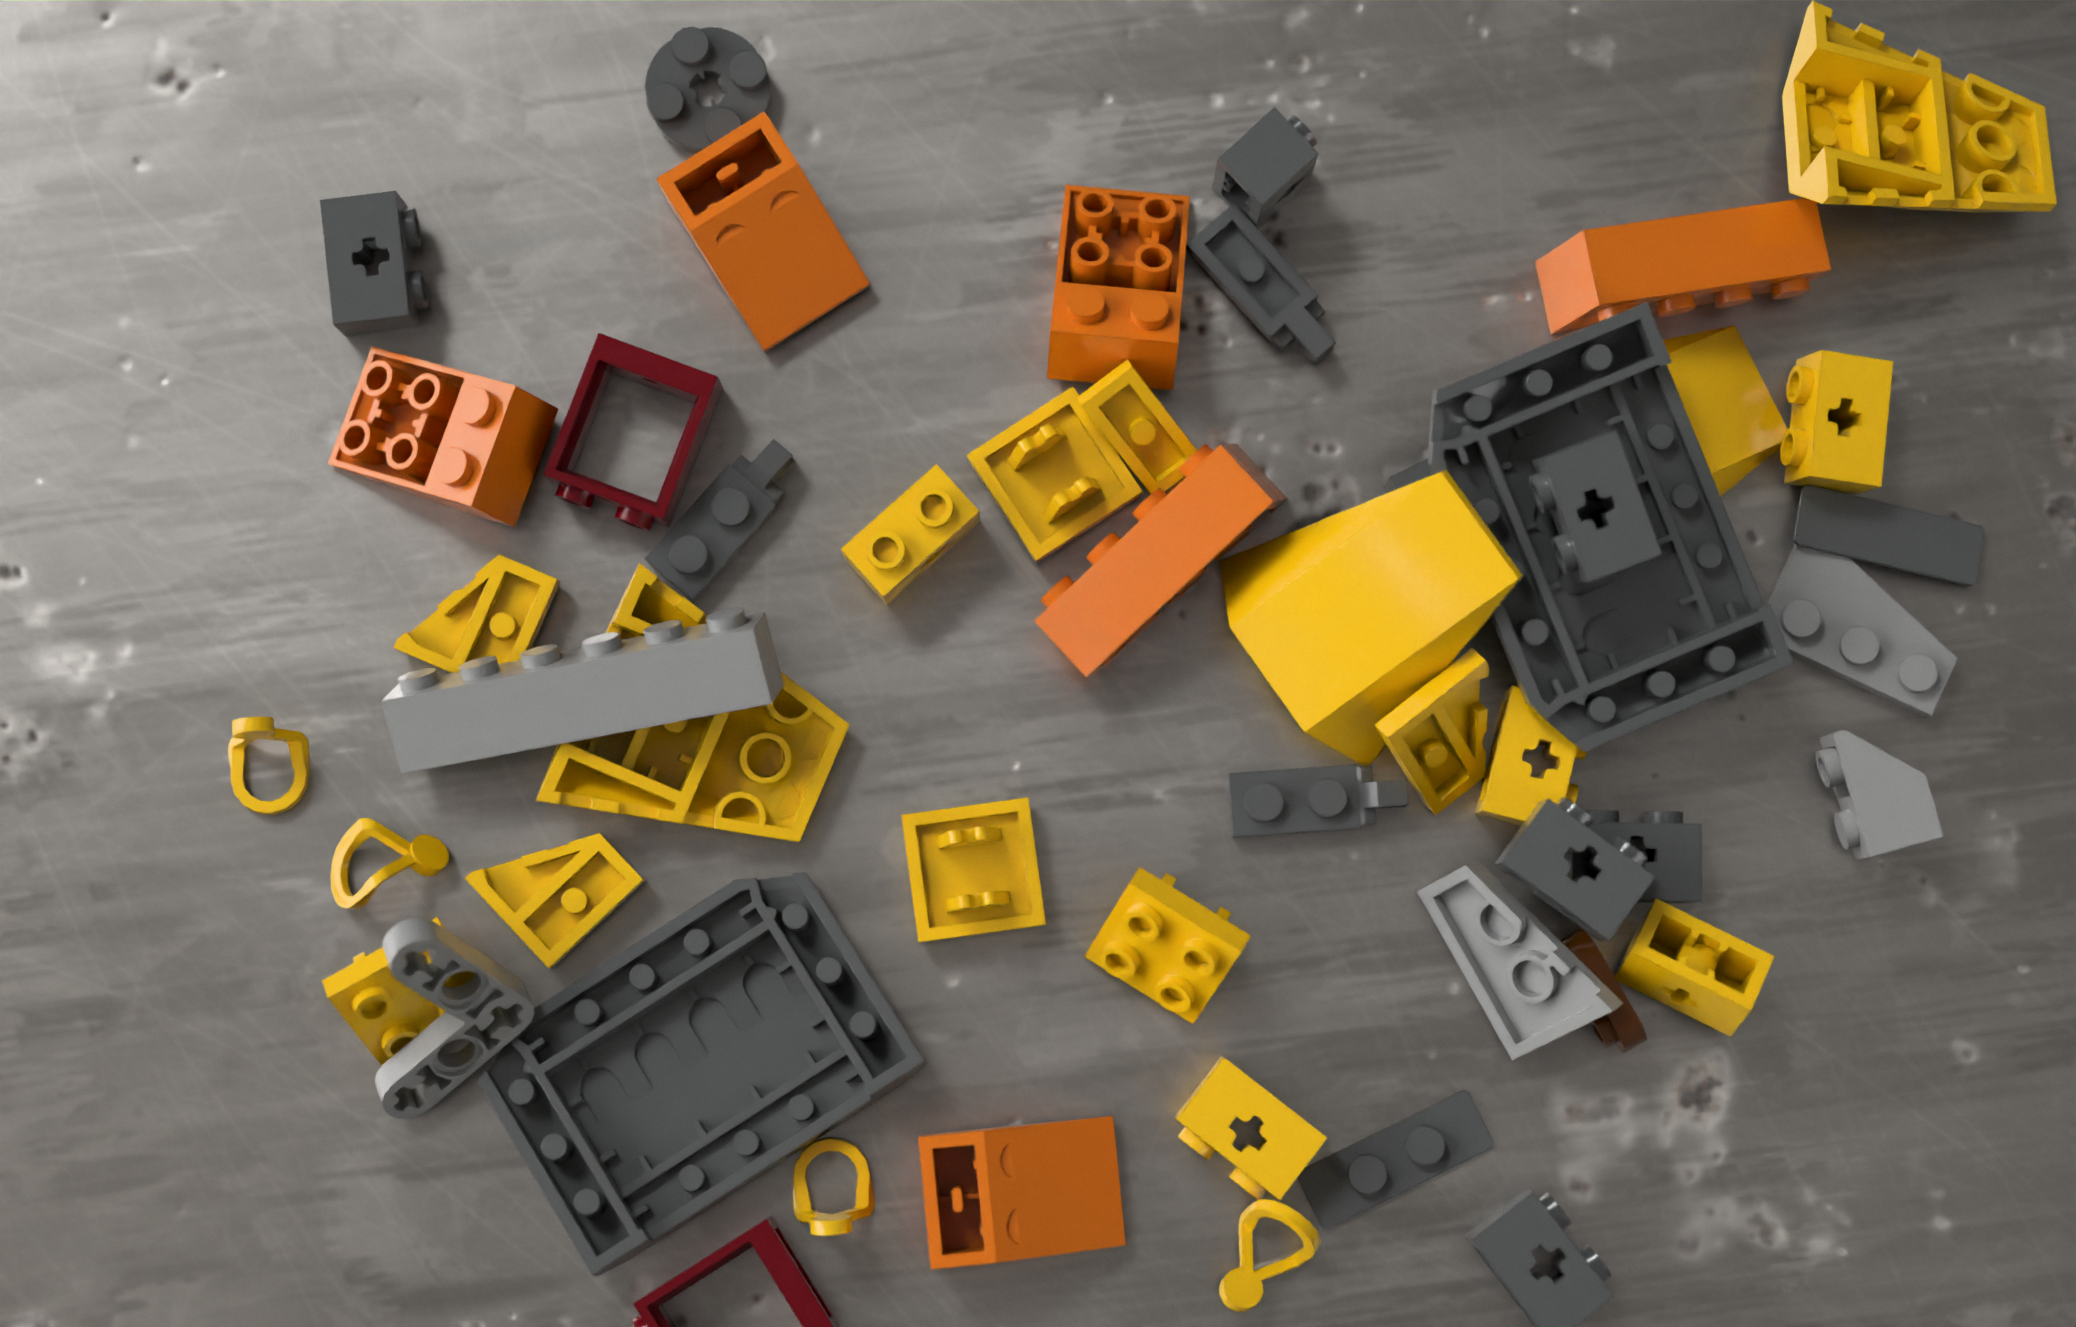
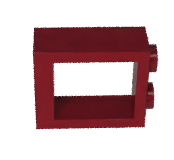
[543,333,723,531]
[632,1215,840,1327]

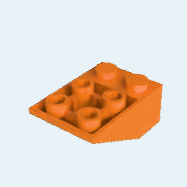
[656,111,871,352]
[1047,184,1190,390]
[328,347,558,527]
[918,1116,1126,1269]

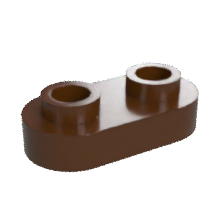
[1560,928,1647,1053]

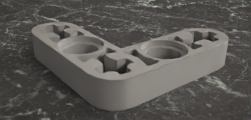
[375,918,534,1119]

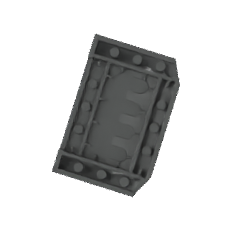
[1428,302,1794,752]
[478,872,927,1276]

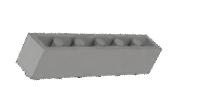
[381,608,784,774]

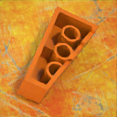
[1535,198,1831,335]
[1034,444,1288,677]

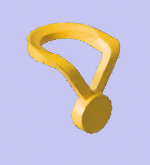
[228,717,310,815]
[330,818,449,909]
[793,1136,875,1236]
[1219,1199,1321,1312]

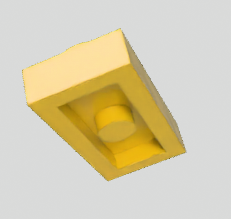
[1077,359,1198,494]

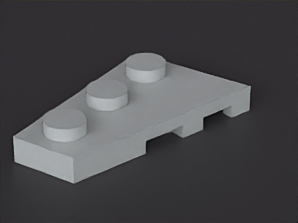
[1768,544,1958,718]
[1417,859,1624,1061]

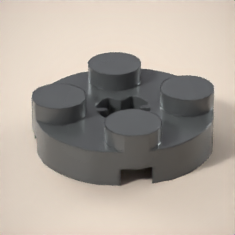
[645,26,772,154]

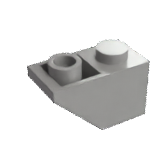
[1816,730,1944,860]

